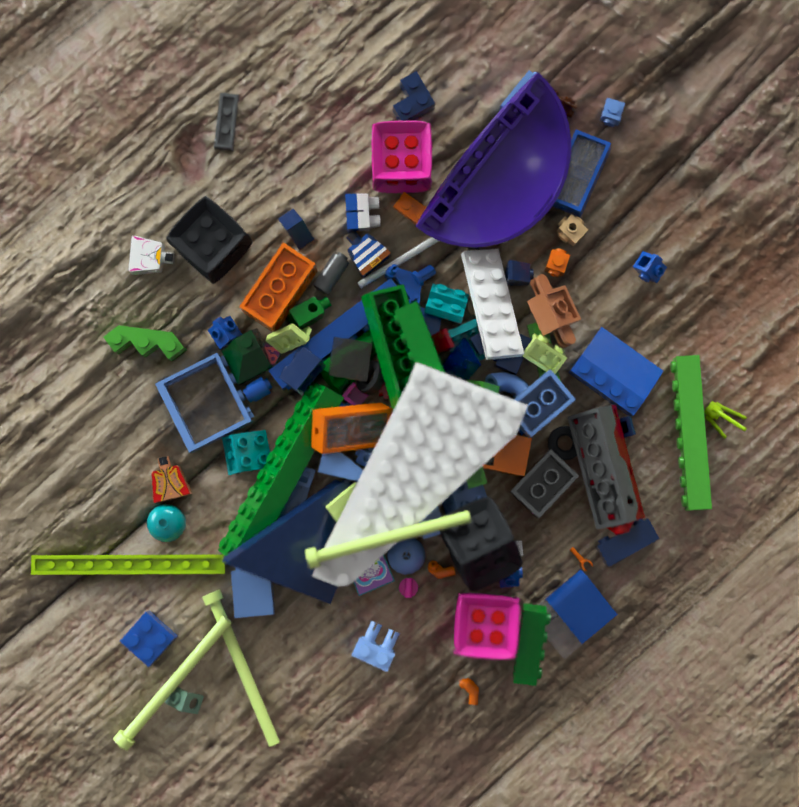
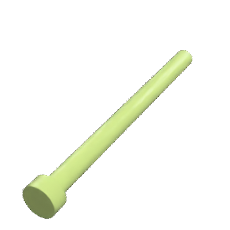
[305,511,471,569]
[202,589,280,747]
[113,615,232,751]

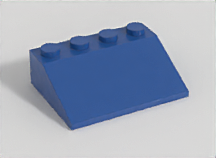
[568,327,664,417]

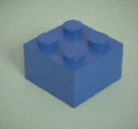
[120,610,178,667]

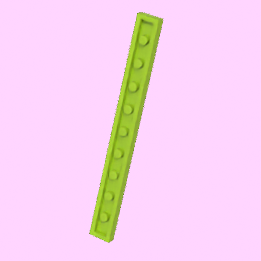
[31,554,226,575]

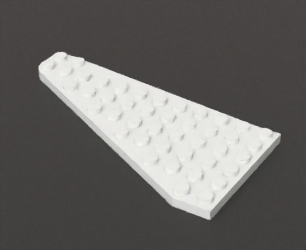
[312,362,528,587]

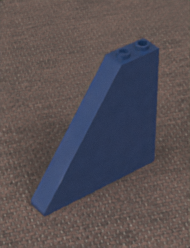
[222,478,353,604]

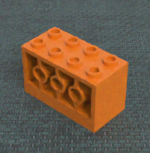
[239,242,318,332]

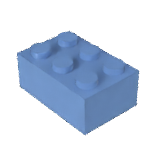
[513,370,576,438]

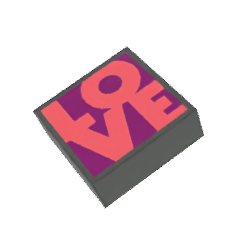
[263,342,281,367]

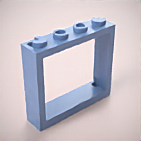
[155,353,254,453]

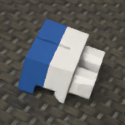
[345,194,380,233]

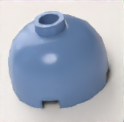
[387,538,426,575]

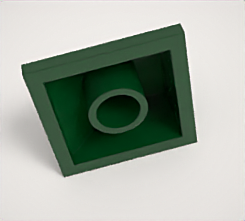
[222,330,272,385]

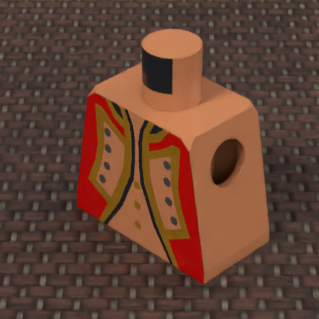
[152,456,192,503]

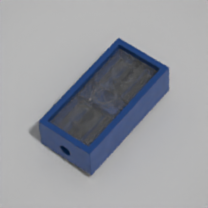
[553,129,611,218]

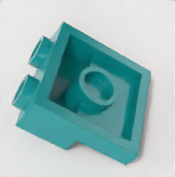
[424,284,469,324]

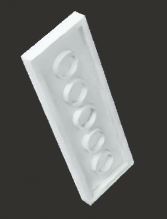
[461,249,524,360]

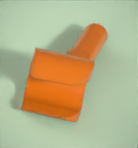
[570,547,593,571]

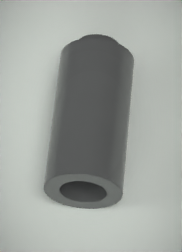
[313,252,349,295]

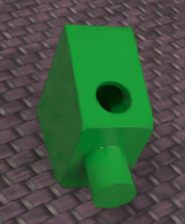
[287,296,331,330]

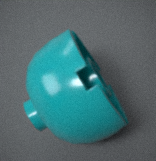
[147,504,186,542]

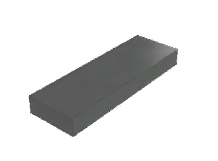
[214,93,239,151]

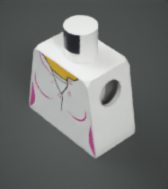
[129,236,174,275]

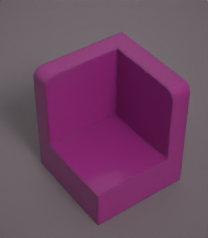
[342,382,369,405]

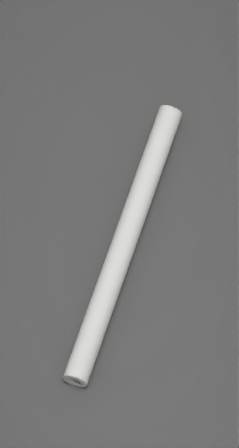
[357,237,439,288]

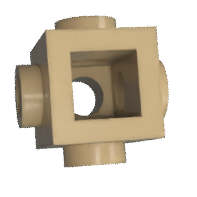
[557,215,588,247]

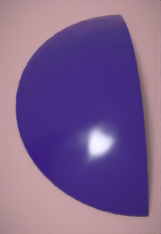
[415,72,571,247]

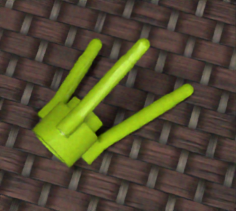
[704,401,747,439]

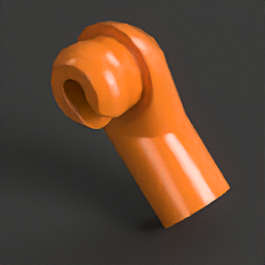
[427,560,456,579]
[459,678,479,705]

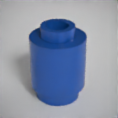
[243,377,272,403]

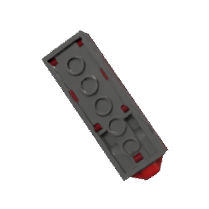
[567,404,645,535]

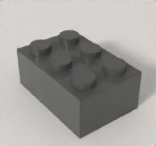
[509,449,579,518]

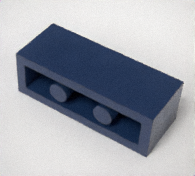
[595,518,660,567]

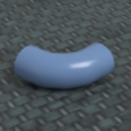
[485,372,529,398]

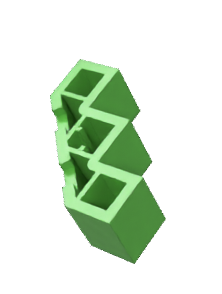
[103,325,187,361]

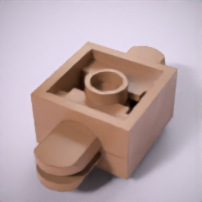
[527,274,581,348]

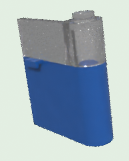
[538,569,617,659]

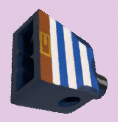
[346,231,391,278]

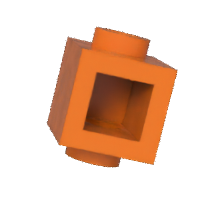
[544,248,570,277]

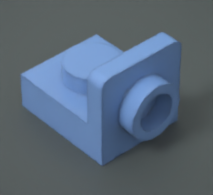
[600,98,625,127]

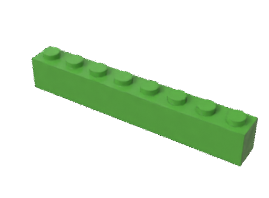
[670,355,712,511]

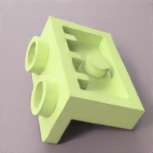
[265,323,312,354]
[523,333,567,374]

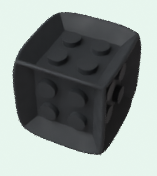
[166,196,252,284]
[440,497,522,591]

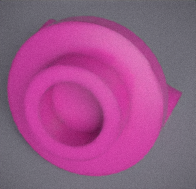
[399,578,418,598]

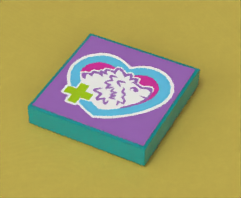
[353,555,395,596]

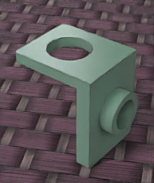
[165,687,204,714]

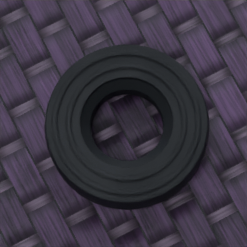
[357,360,384,395]
[548,426,577,460]

